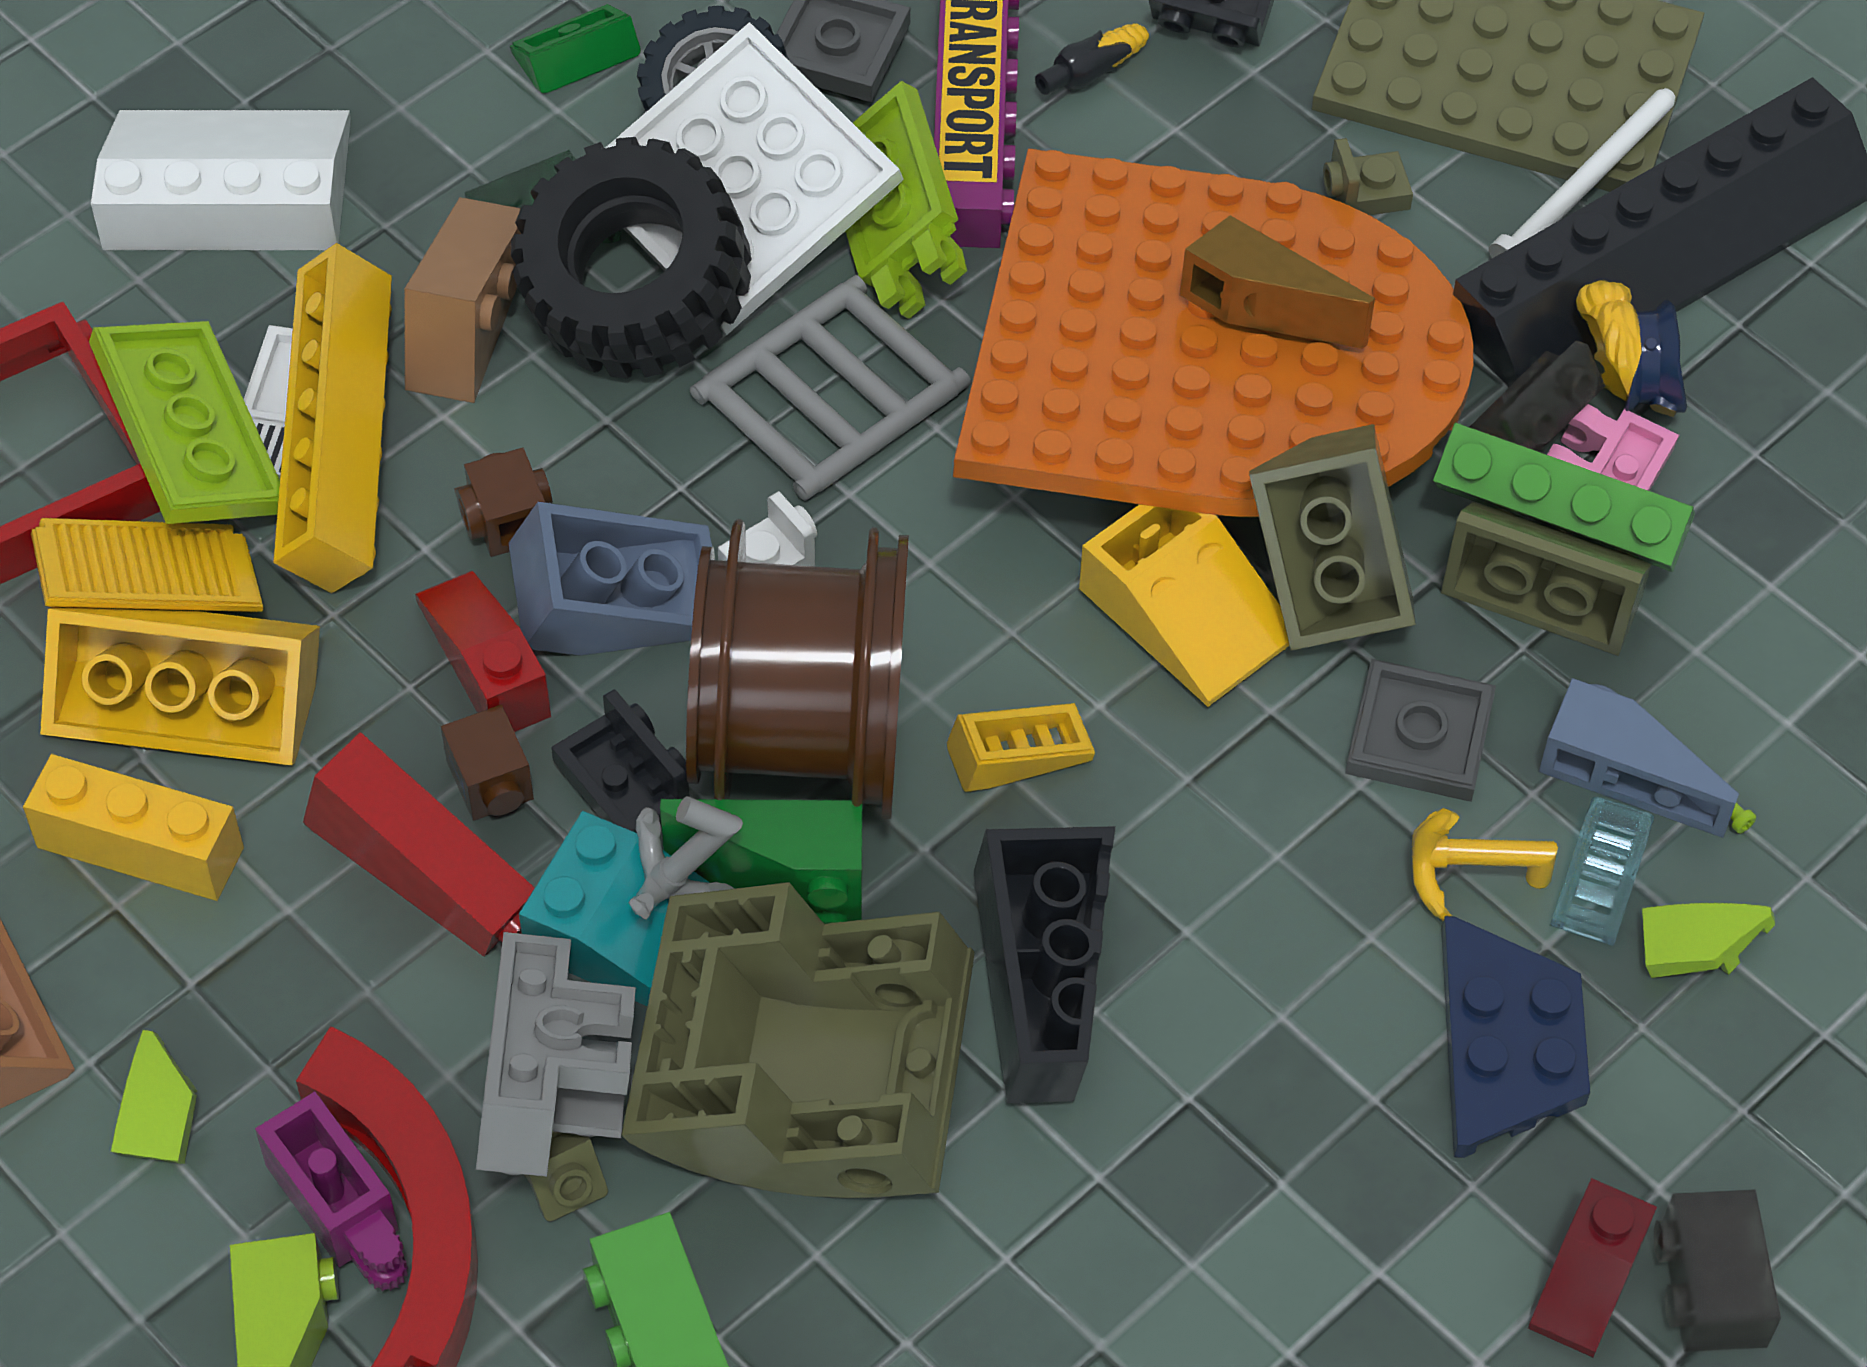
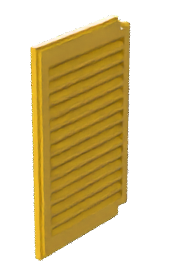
[31,518,263,612]

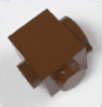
[454,447,553,557]

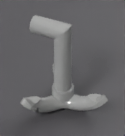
[628,796,743,919]

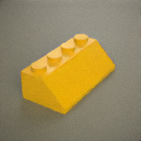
[40,607,320,766]

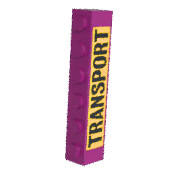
[934,0,1019,248]

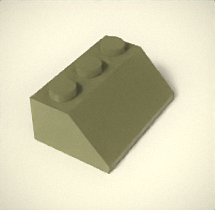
[1249,424,1416,651]
[1441,502,1652,656]

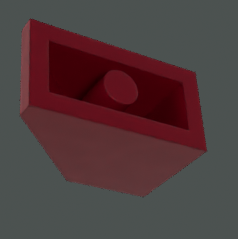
[1528,1178,1657,1358]

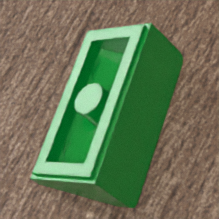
[510,4,641,93]

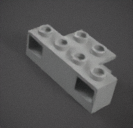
[476,932,636,1177]

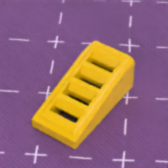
[947,703,1095,792]

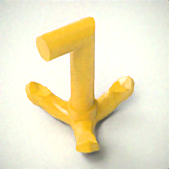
[1412,808,1558,922]

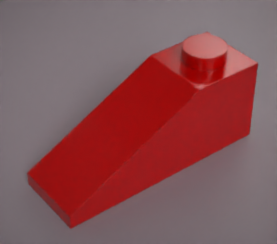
[415,571,551,732]

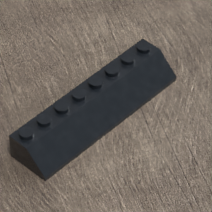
[1453,77,1867,402]

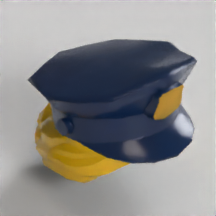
[1576,280,1687,417]

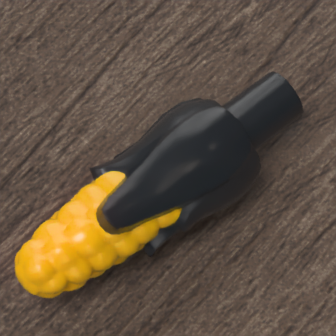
[1035,23,1149,95]

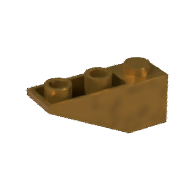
[1180,215,1375,349]

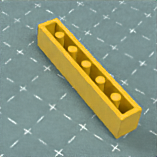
[273,243,392,593]

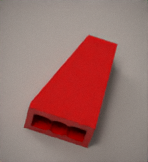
[303,732,535,957]

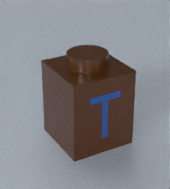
[441,704,534,821]

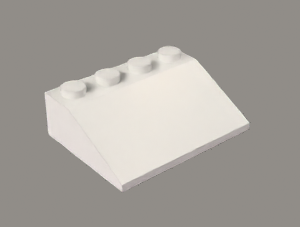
[91,110,351,250]

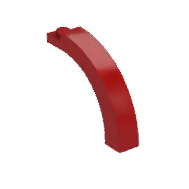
[296,1026,478,1367]

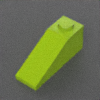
[230,1233,339,1367]

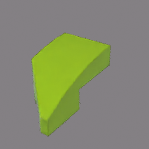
[1642,903,1775,978]
[111,1030,197,1164]

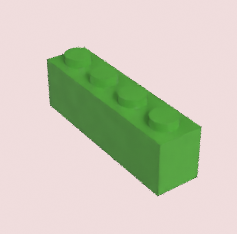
[1433,422,1695,572]
[582,1212,729,1367]

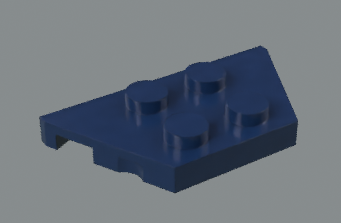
[1441,916,1590,1158]

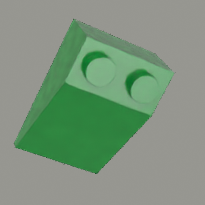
[660,799,863,924]

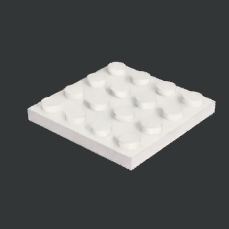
[605,22,904,335]

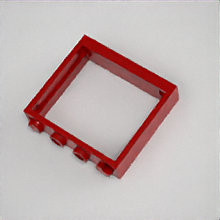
[0,301,161,584]

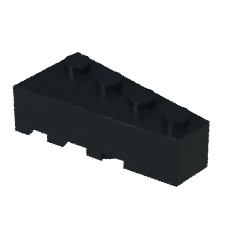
[974,826,1116,1104]

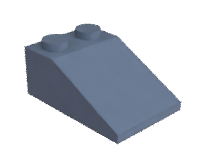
[509,502,712,655]

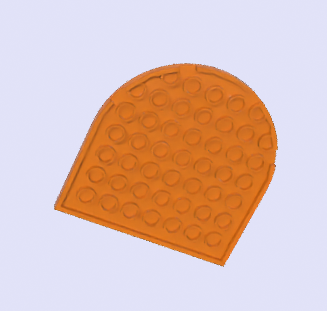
[953,148,1473,517]

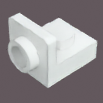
[718,491,817,566]

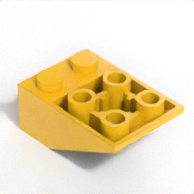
[1079,504,1290,707]

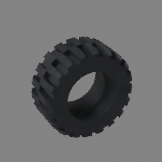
[511,137,752,378]

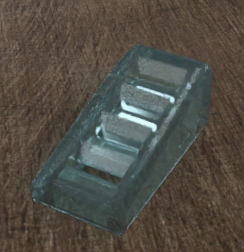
[1550,797,1654,946]

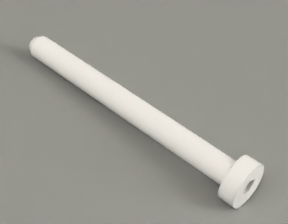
[1489,88,1675,258]

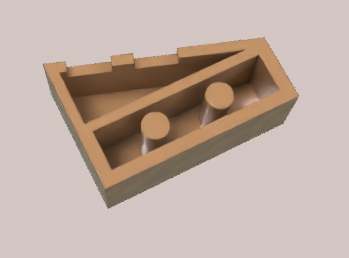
[404,197,521,403]

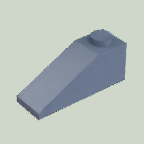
[1539,678,1739,838]

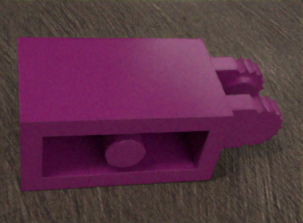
[255,1091,408,1292]

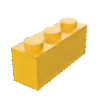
[23,754,244,901]

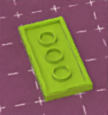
[89,321,280,524]

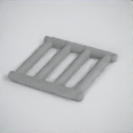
[690,275,971,501]

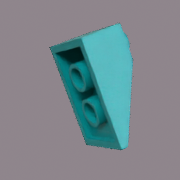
[519,811,710,1006]

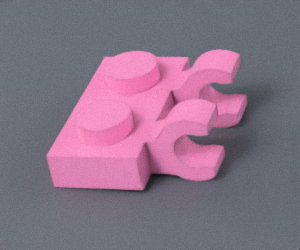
[1547,402,1679,491]

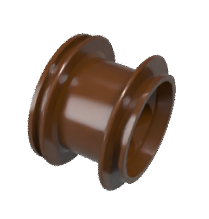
[686,519,909,819]

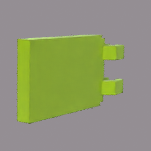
[845,81,967,319]

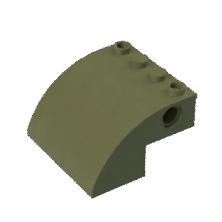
[621,883,975,1198]

